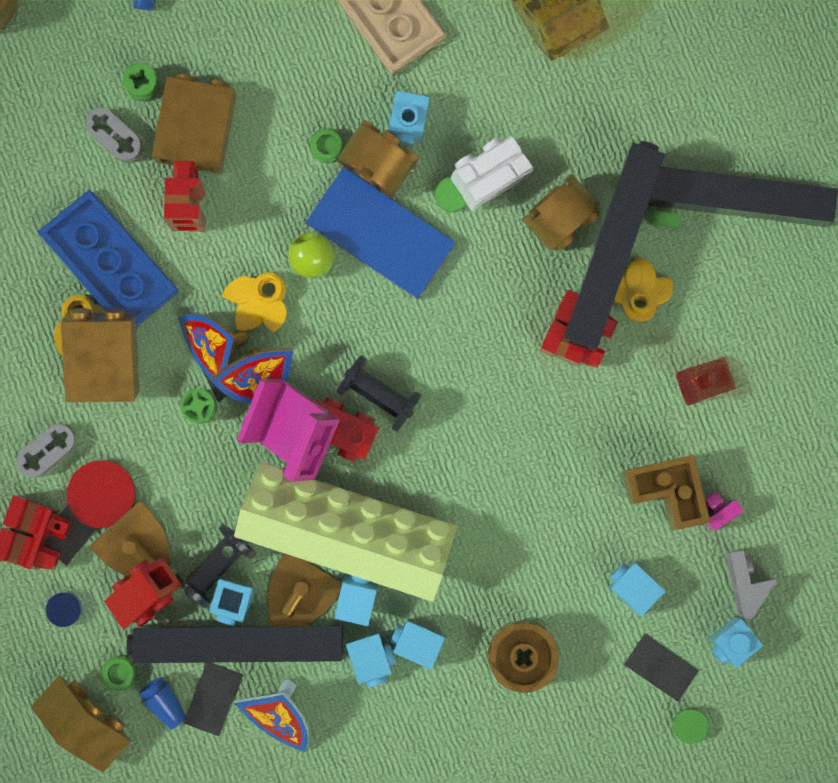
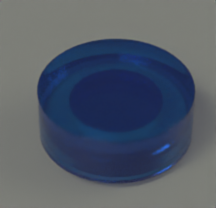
[46,592,82,627]

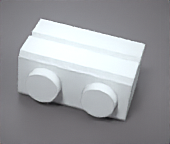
[451,136,533,211]

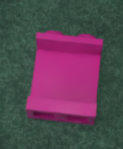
[237,379,340,482]

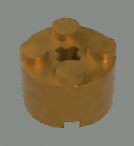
[337,120,419,198]
[522,174,601,251]
[487,620,559,693]

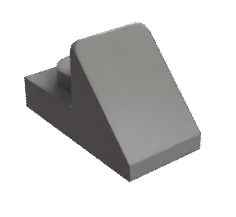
[725,550,778,621]

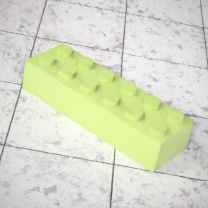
[234,462,457,602]

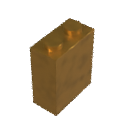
[152,74,237,174]
[61,308,139,402]

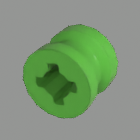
[122,62,160,102]
[180,389,217,424]

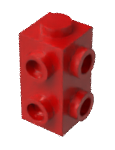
[315,397,379,463]
[104,557,182,630]

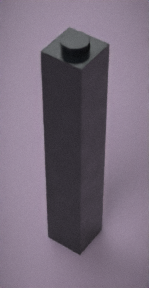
[561,141,666,352]
[648,166,838,227]
[127,625,343,663]

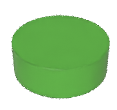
[310,128,344,164]
[434,177,466,213]
[647,211,682,229]
[101,656,137,691]
[672,708,708,744]

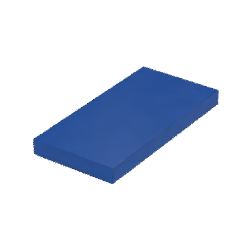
[305,167,456,300]
[37,189,179,328]

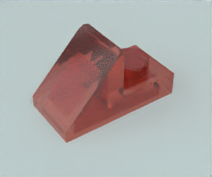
[676,357,736,405]

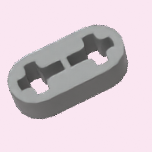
[85,108,143,163]
[17,424,77,477]

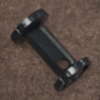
[336,355,422,432]
[175,523,256,608]

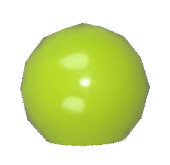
[288,231,335,279]

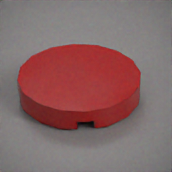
[67,461,136,528]

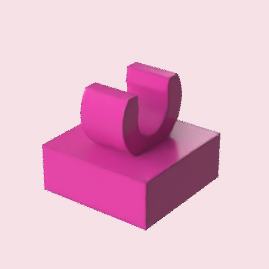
[705,492,743,531]

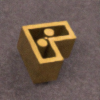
[622,455,710,530]
[31,676,131,772]

